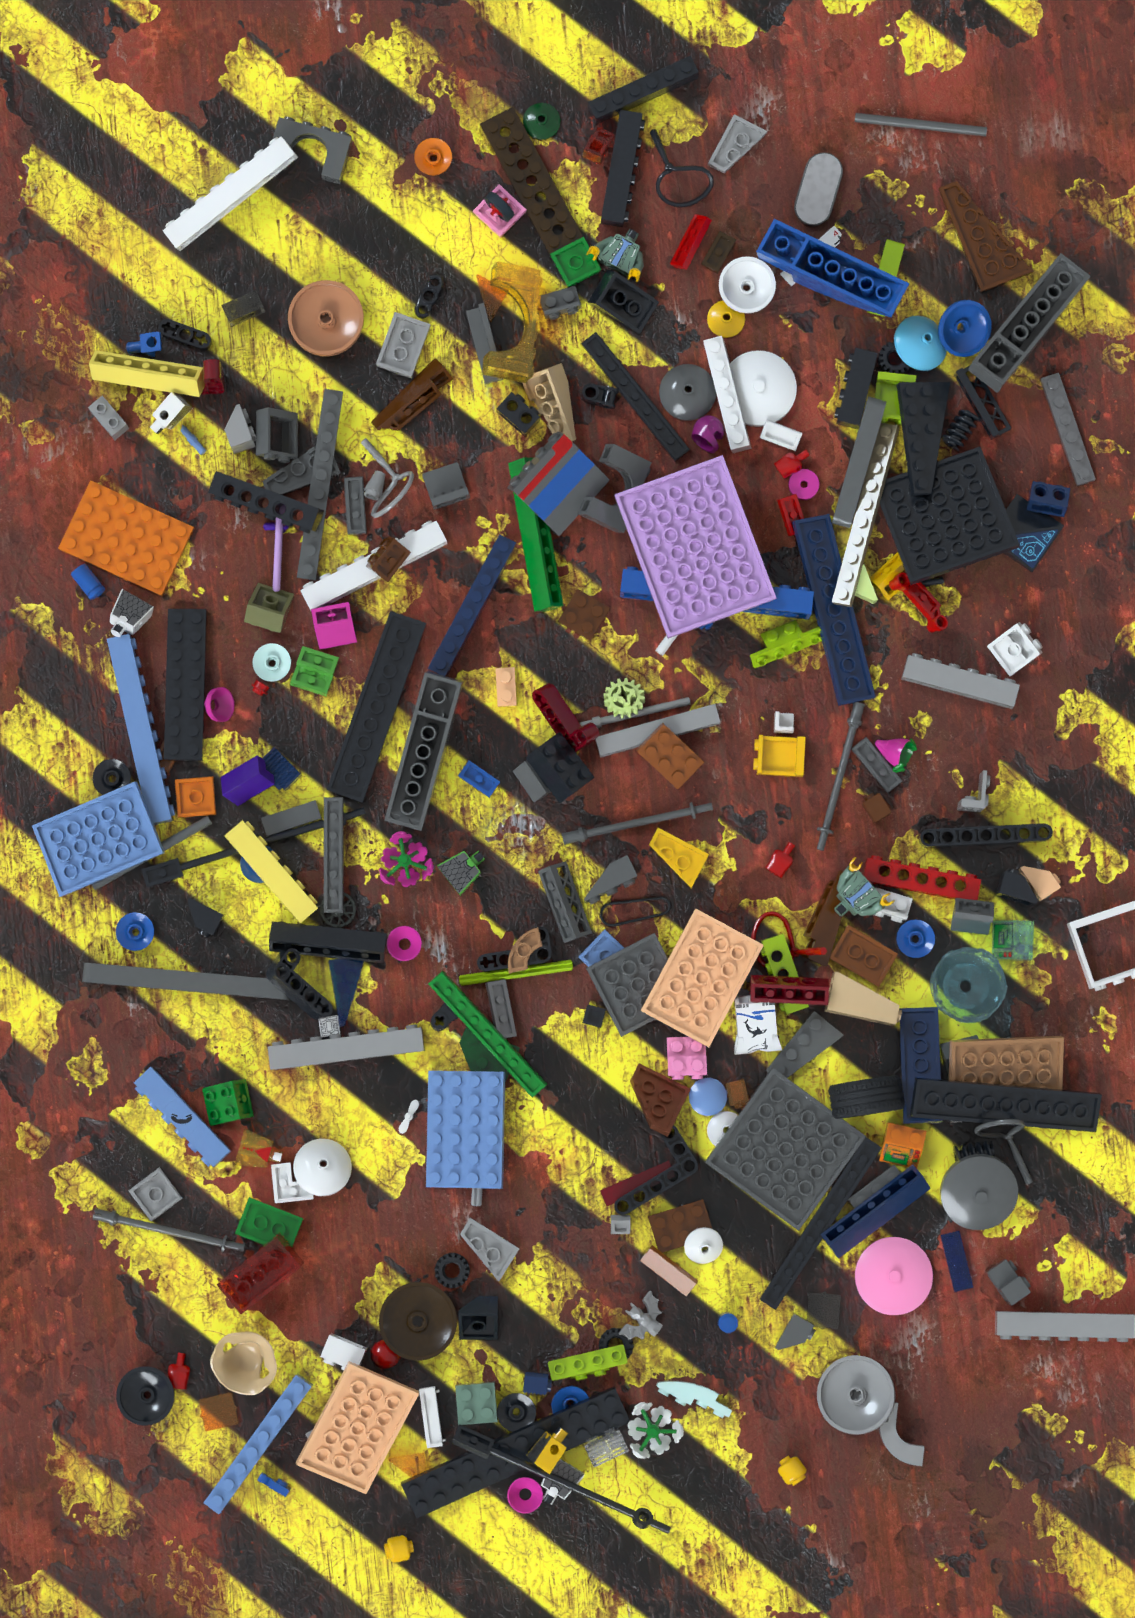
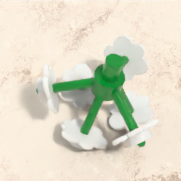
[628,1402,684,1459]

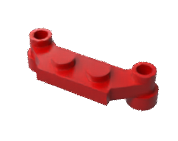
[889,572,948,633]

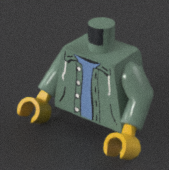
[586,229,644,282]
[834,857,895,917]

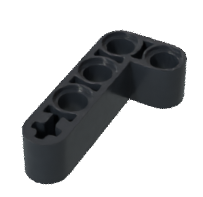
[477,926,552,972]
[266,948,333,1020]

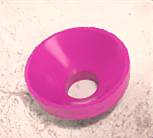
[204,687,234,722]
[387,926,422,961]
[507,1477,543,1513]

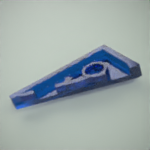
[328,959,364,1027]

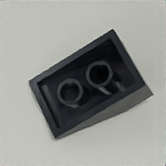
[588,270,659,334]

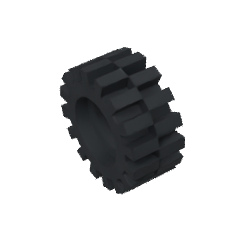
[878,340,910,374]
[435,1253,470,1288]
[599,1328,634,1359]

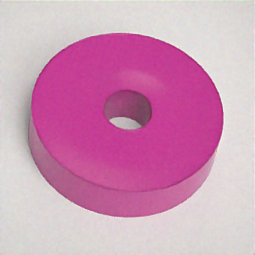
[788,469,819,500]

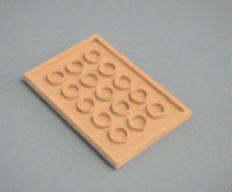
[641,908,764,1047]
[296,1361,419,1494]

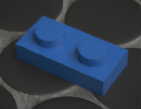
[458,760,500,798]

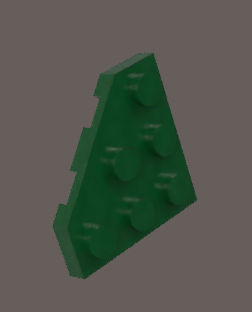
[459,1026,520,1082]

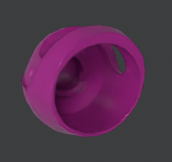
[691,415,724,453]

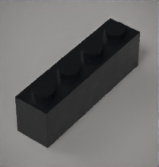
[834,348,878,429]

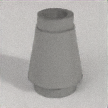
[364,471,386,500]

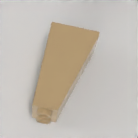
[825,972,902,1026]

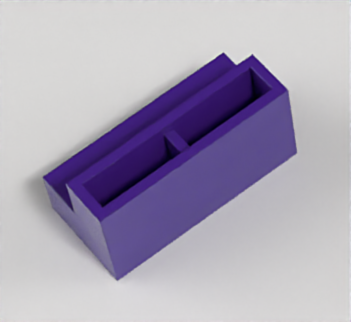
[221,755,275,806]

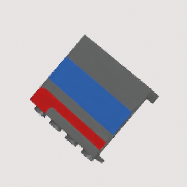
[507,432,609,536]

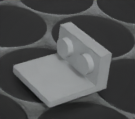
[957,770,990,812]

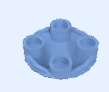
[689,1078,727,1116]

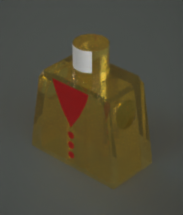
[235,1129,283,1168]

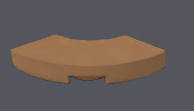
[508,927,543,973]

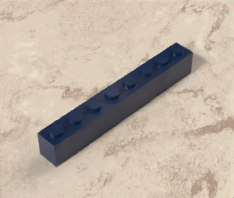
[428,534,517,676]

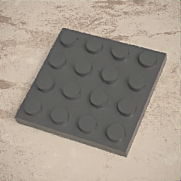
[586,933,668,1037]

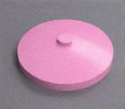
[855,1237,933,1315]

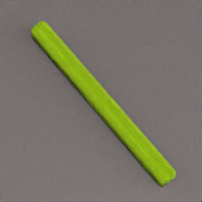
[459,960,573,986]

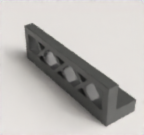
[466,303,503,384]
[538,861,592,943]

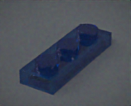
[940,1231,973,1292]

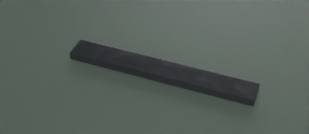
[581,332,690,462]

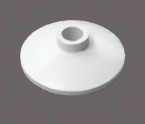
[707,1111,738,1146]
[684,1227,723,1264]

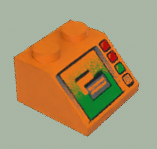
[879,1123,927,1168]

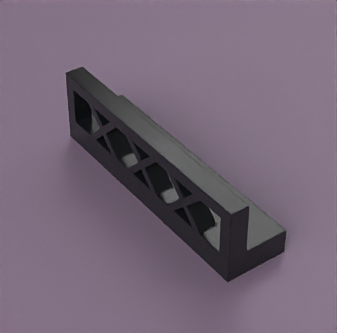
[954,366,1011,440]

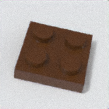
[558,589,610,642]

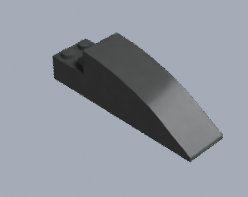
[967,253,1091,393]
[384,671,464,831]

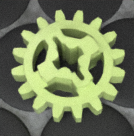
[603,678,645,719]

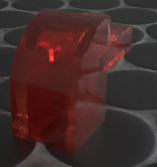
[583,127,615,165]

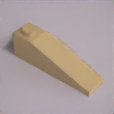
[521,363,576,441]

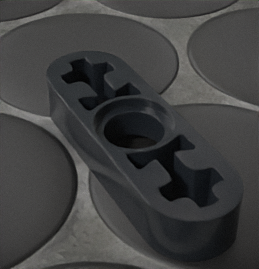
[158,319,212,351]

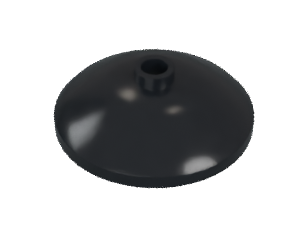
[116,1366,175,1426]

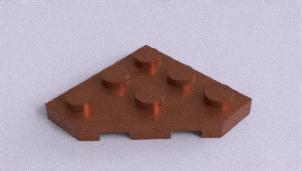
[630,1063,690,1137]

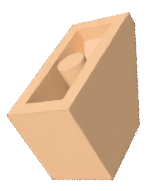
[1018,866,1061,901]

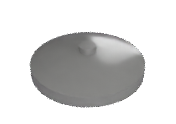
[817,1355,895,1435]

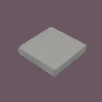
[128,1167,183,1222]

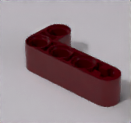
[201,359,225,395]
[532,683,599,752]

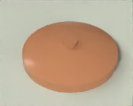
[288,280,364,356]

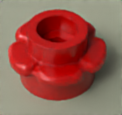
[251,680,269,696]

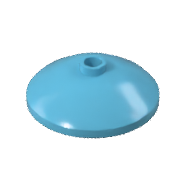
[894,316,947,371]

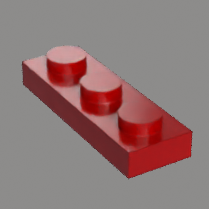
[670,214,712,270]

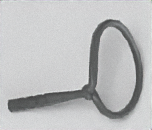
[974,1119,1033,1185]

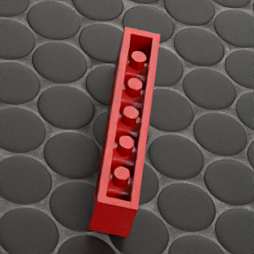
[863,855,981,900]

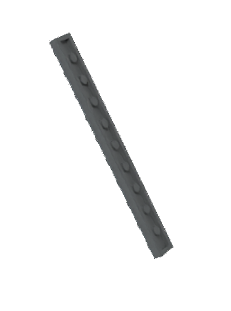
[297,389,343,581]

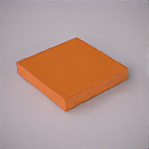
[175,776,216,818]

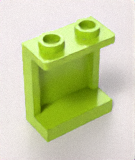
[875,371,916,426]

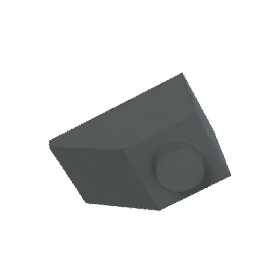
[775,1313,816,1350]

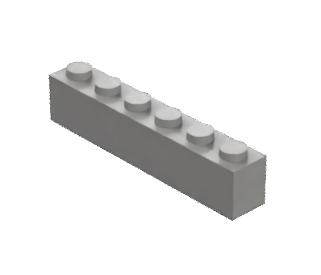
[901,653,1020,709]

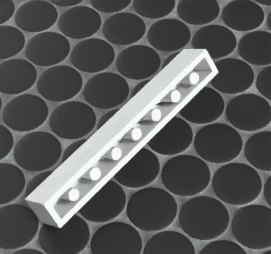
[163,136,298,251]
[300,521,447,610]

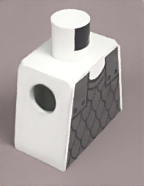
[150,392,193,434]
[109,589,153,637]
[541,1459,585,1505]

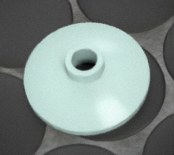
[253,643,291,682]

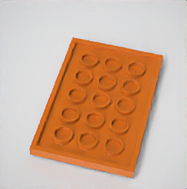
[58,480,194,596]

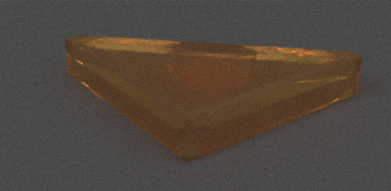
[476,274,508,322]
[388,1452,427,1477]

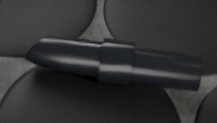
[921,576,944,587]

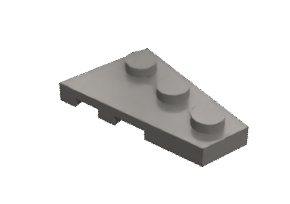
[708,114,768,174]
[460,1218,520,1281]

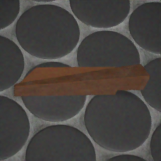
[371,358,453,431]
[801,870,843,966]

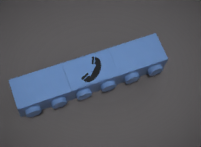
[134,1067,231,1167]

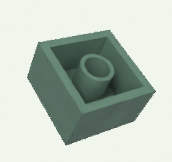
[455,1381,498,1425]

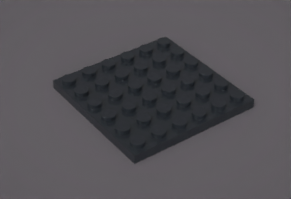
[879,447,1020,585]

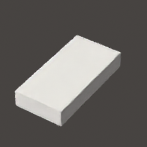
[760,420,802,451]

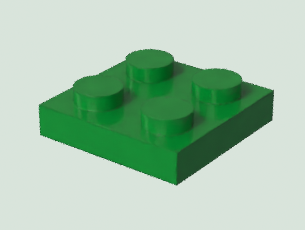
[550,237,601,288]

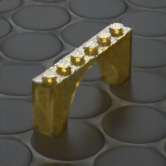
[482,261,542,383]

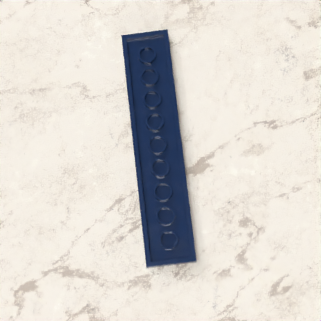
[792,514,876,706]

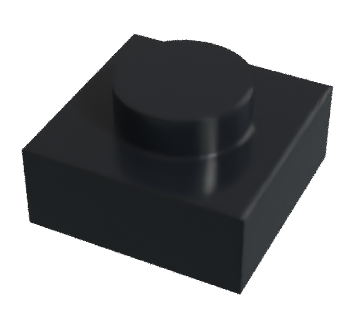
[582,1004,606,1028]

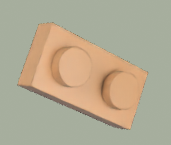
[495,667,517,707]

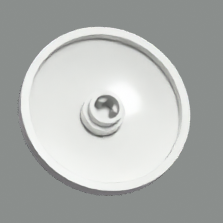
[730,351,797,427]

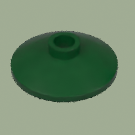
[523,103,561,140]

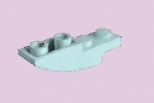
[656,1381,732,1418]

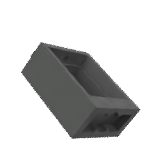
[256,407,298,463]

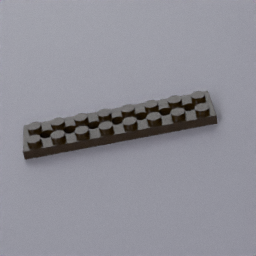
[480,107,583,255]

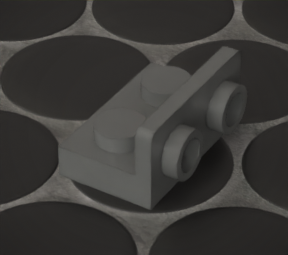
[539,286,581,320]

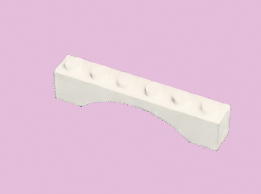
[703,336,752,453]

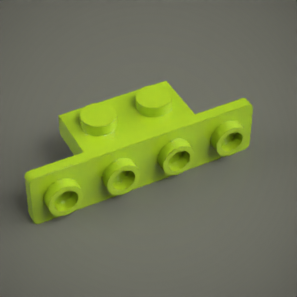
[750,620,822,668]
[548,1344,628,1381]

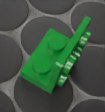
[202,1079,254,1126]

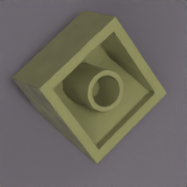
[244,583,294,633]

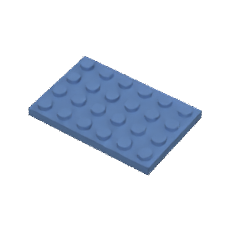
[32,782,165,897]
[426,1071,505,1189]

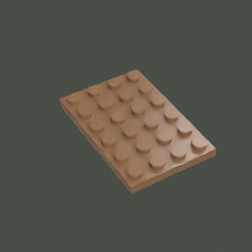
[949,1036,1064,1090]

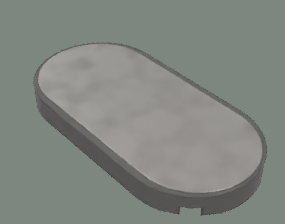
[794,153,843,227]

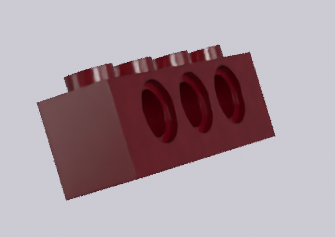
[750,975,829,1005]

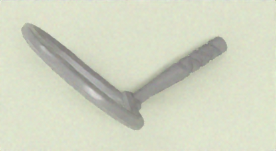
[361,438,414,518]

